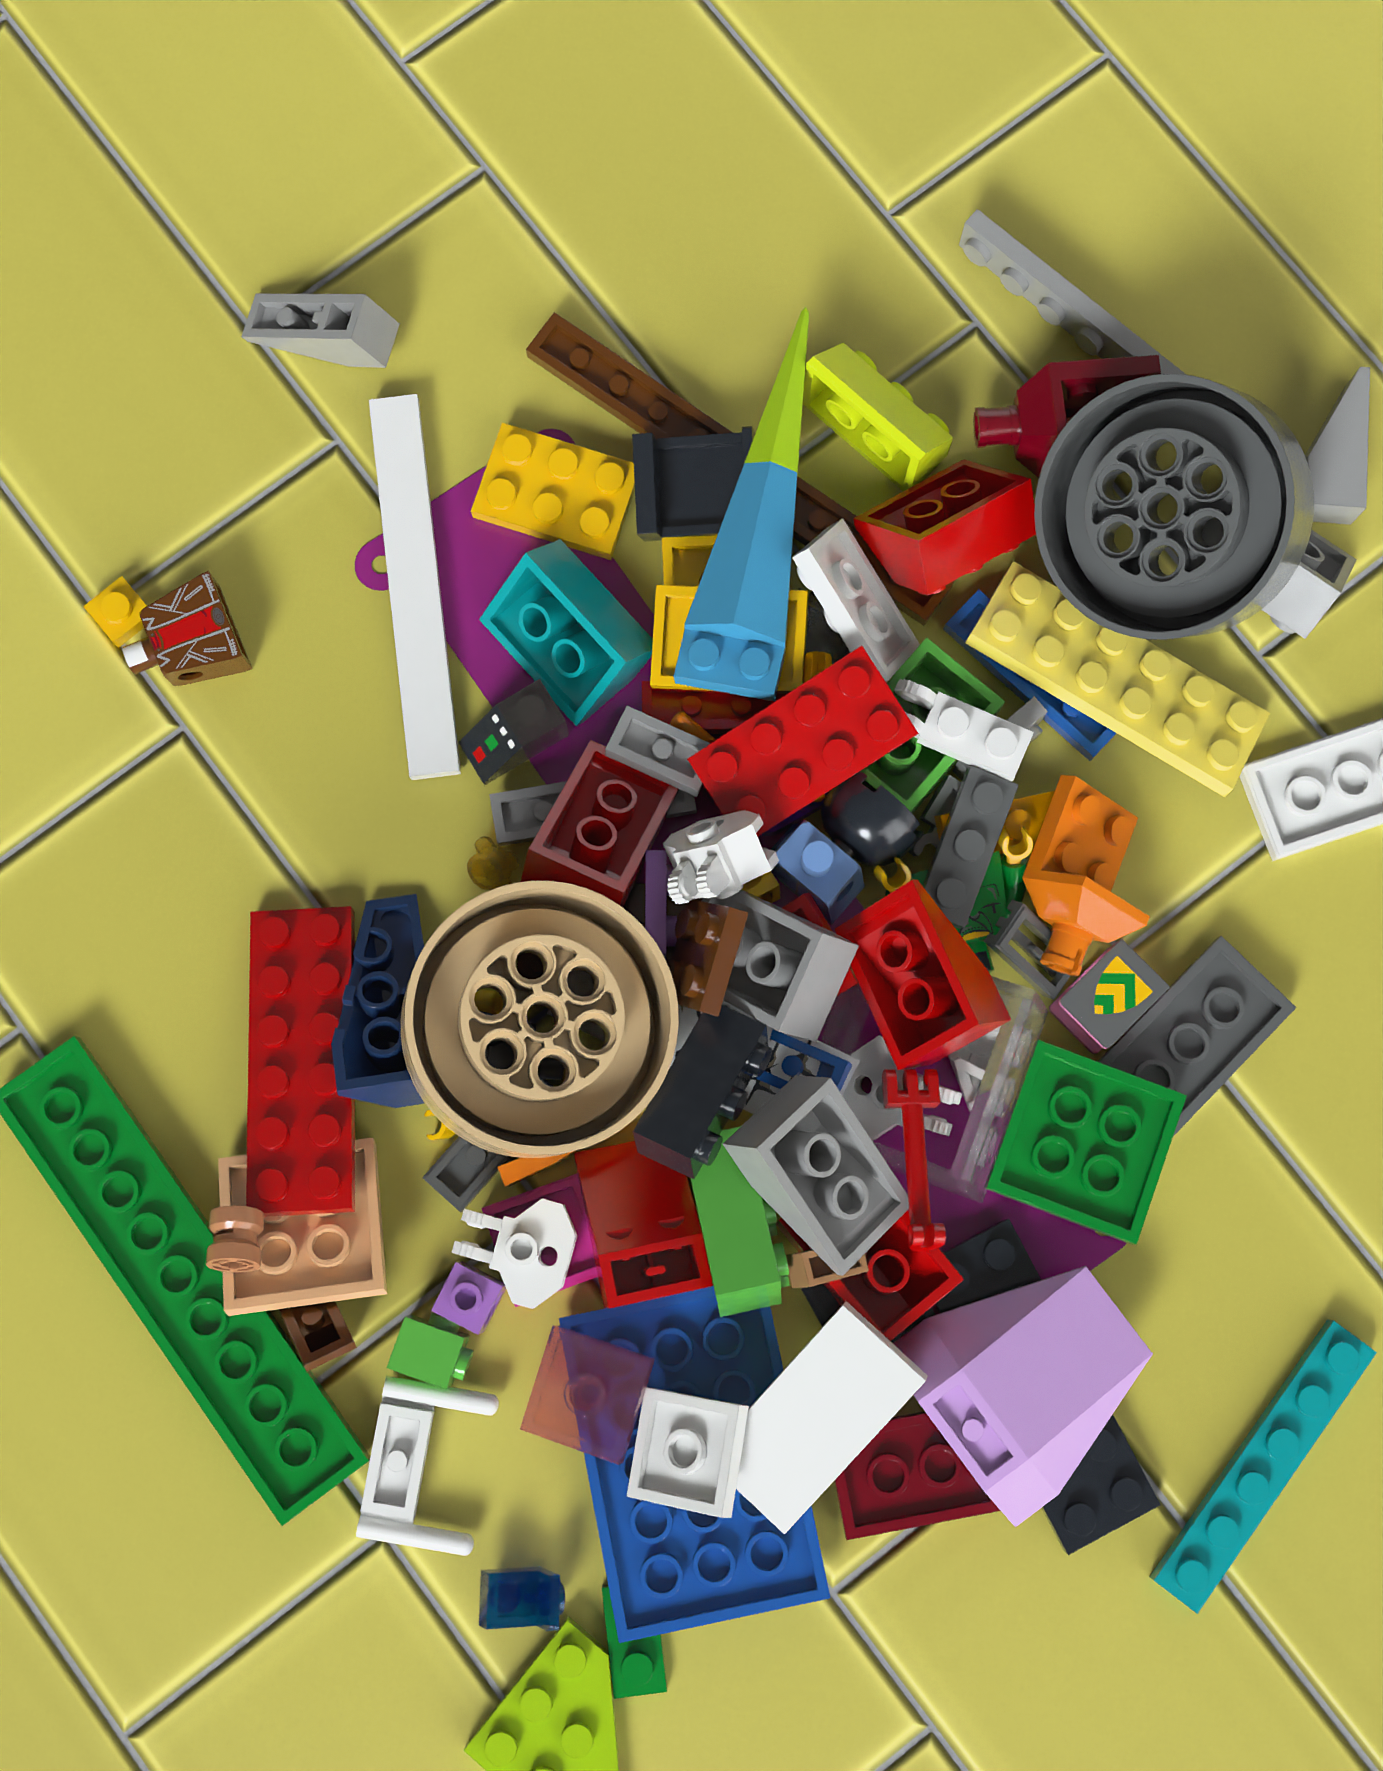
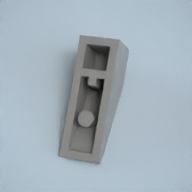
[241,293,400,368]
[1305,367,1370,525]

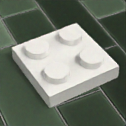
[627,1387,749,1518]

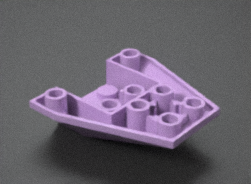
[893,1266,1153,1527]

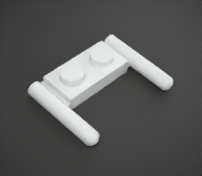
[356,1376,499,1556]

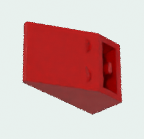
[574,1141,713,1309]

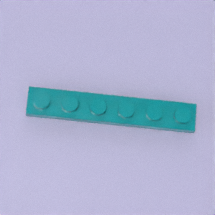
[1149,1319,1377,1614]

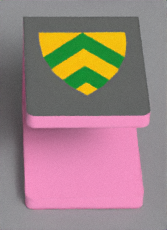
[1049,939,1170,1054]

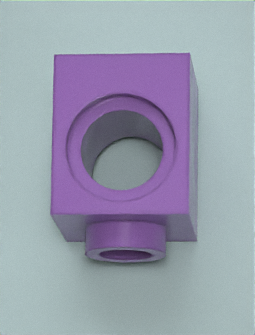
[431,1261,506,1335]

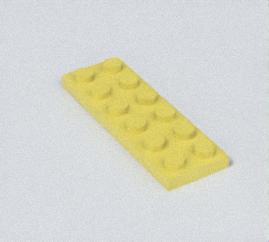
[965,561,1270,797]

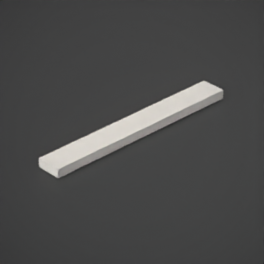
[369,394,461,780]

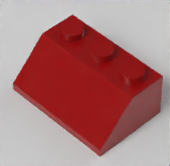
[853,459,1036,595]
[776,1210,964,1341]

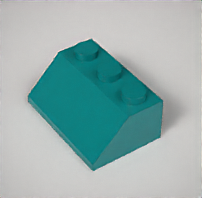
[479,539,653,726]

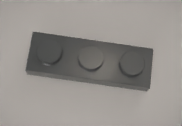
[922,765,1018,929]

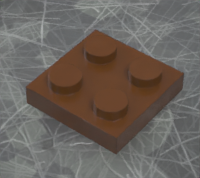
[666,899,748,1017]

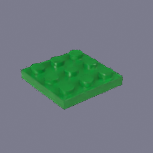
[984,1040,1187,1245]

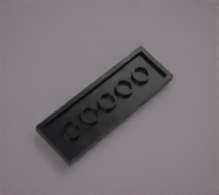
[935,1219,1161,1555]

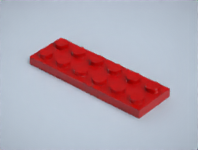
[246,906,355,1217]

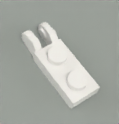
[894,679,1034,782]

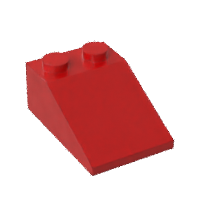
[520,740,679,908]
[834,880,1012,1070]

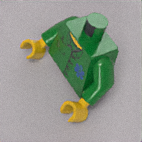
[874,827,1033,973]

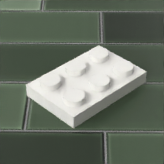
[792,518,920,681]

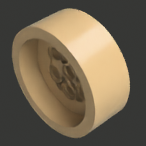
[401,881,679,1158]

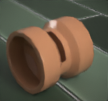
[206,1206,264,1273]

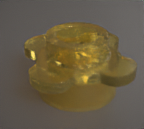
[467,836,520,890]

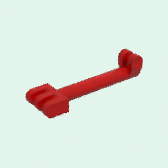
[882,1069,946,1251]

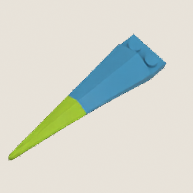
[674,307,809,702]

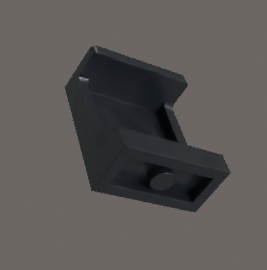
[632,426,755,542]

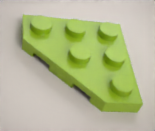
[464,1616,619,1771]

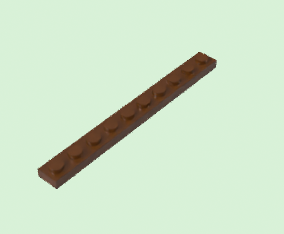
[526,312,954,626]

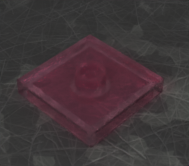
[520,1325,655,1465]

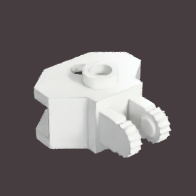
[663,810,779,904]
[843,1036,963,1141]
[452,1199,578,1309]

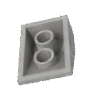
[702,889,859,1042]
[723,1075,909,1276]

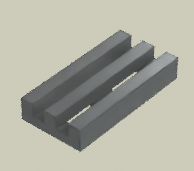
[984,900,1070,1000]

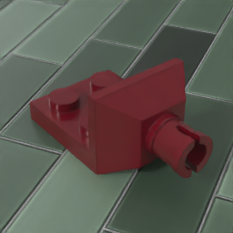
[973,355,1161,478]

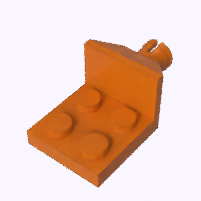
[1022,775,1150,976]

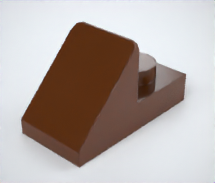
[279,1301,357,1372]

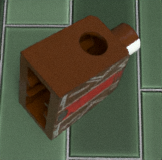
[122,571,252,686]

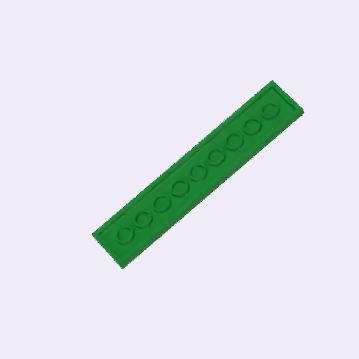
[0,1036,371,1526]

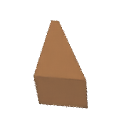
[786,1249,869,1288]

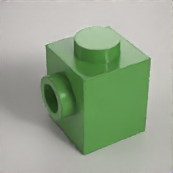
[386,1312,474,1389]

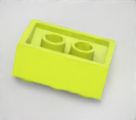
[803,343,953,491]

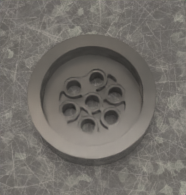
[1034,374,1314,640]

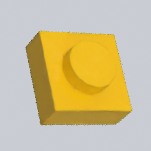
[83,576,147,648]

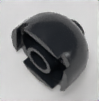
[821,771,924,867]

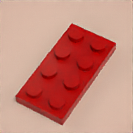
[687,645,919,837]

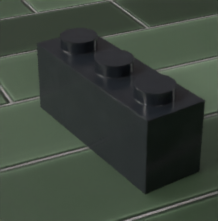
[633,1005,772,1180]

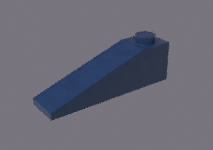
[331,894,425,1108]

